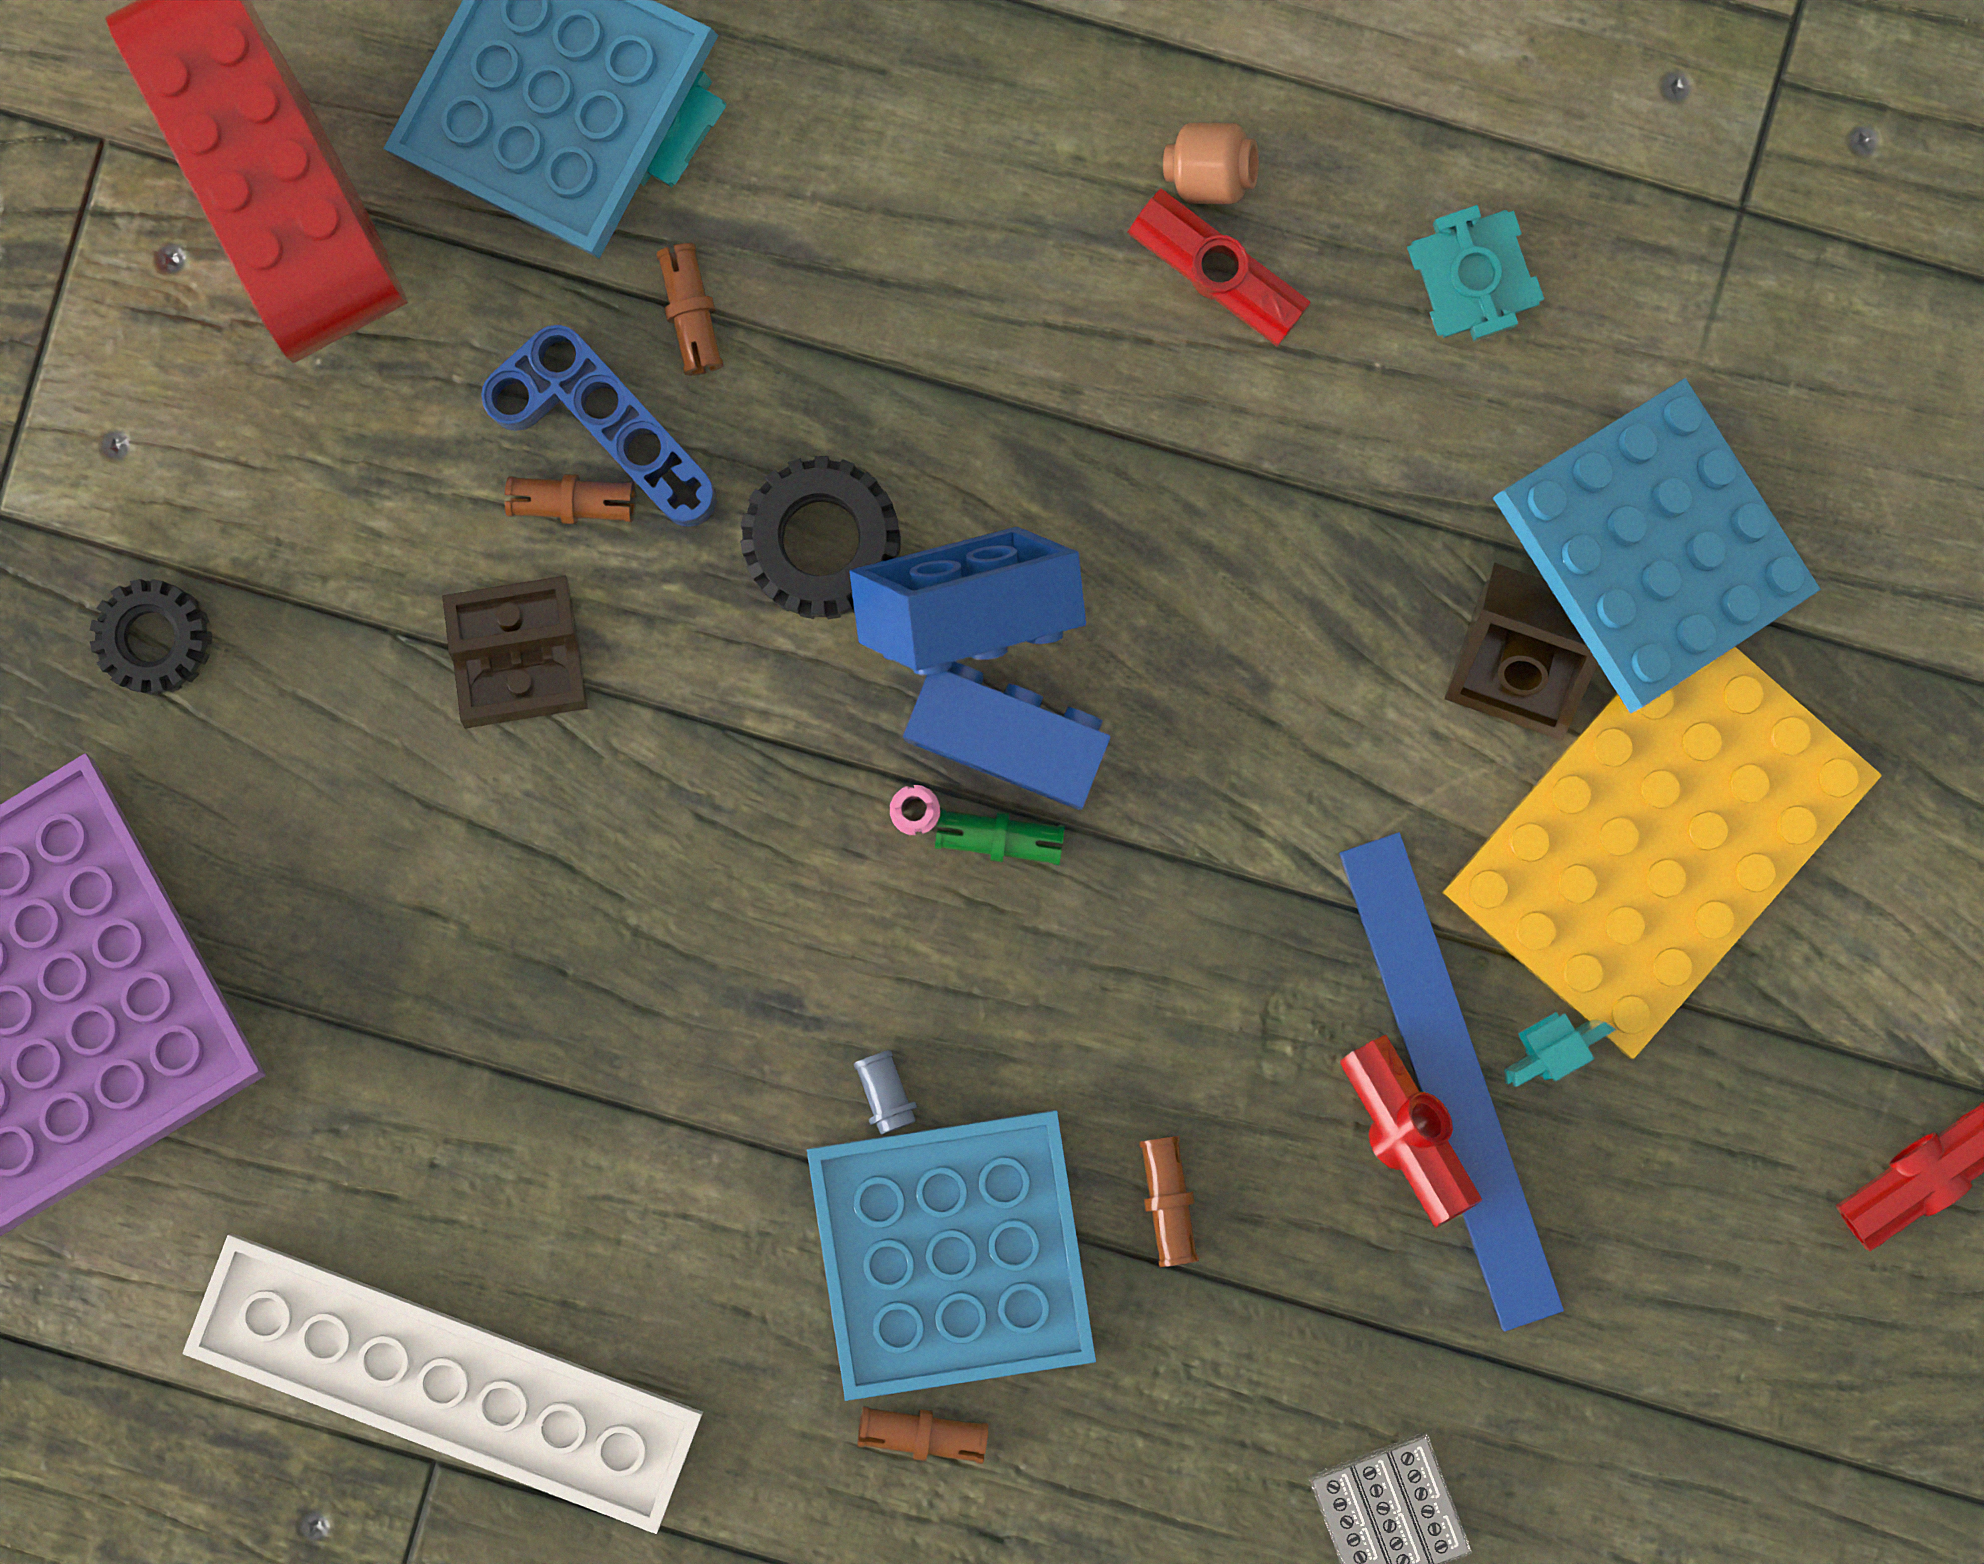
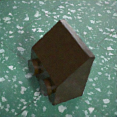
[1444,563,1598,741]

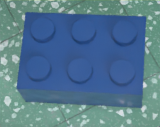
[849,527,1086,675]
[903,661,1111,811]

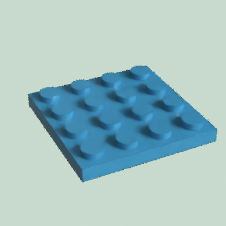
[383,0,718,259]
[1493,378,1821,714]
[807,1110,1096,1401]

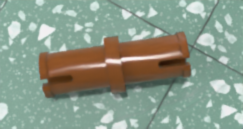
[656,243,724,376]
[504,474,636,524]
[1139,1136,1199,1268]
[857,1406,988,1464]

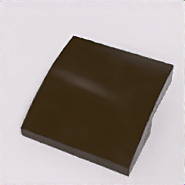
[442,575,588,729]

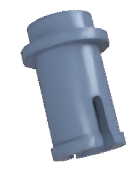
[853,1050,917,1135]

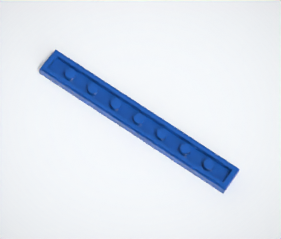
[1339,832,1564,1332]

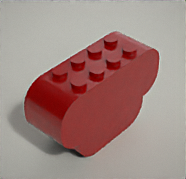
[105,0,408,363]

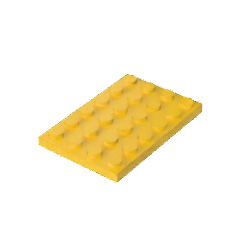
[1441,647,1882,1060]

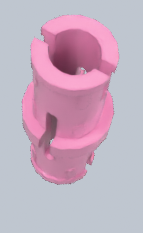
[890,785,940,835]

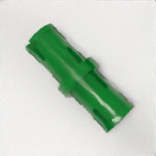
[935,808,1065,866]

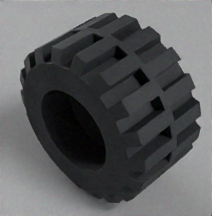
[740,456,901,620]

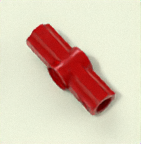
[1127,188,1311,347]
[1340,1035,1483,1228]
[1835,1102,1984,1251]

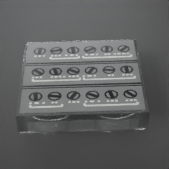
[1307,1432,1473,1564]

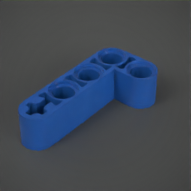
[481,325,717,527]

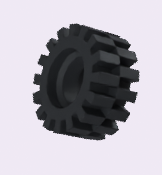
[90,579,212,695]

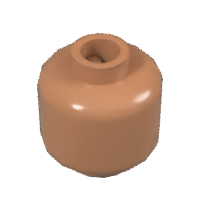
[1163,123,1259,204]

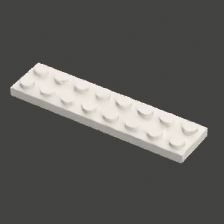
[182,1233,703,1534]

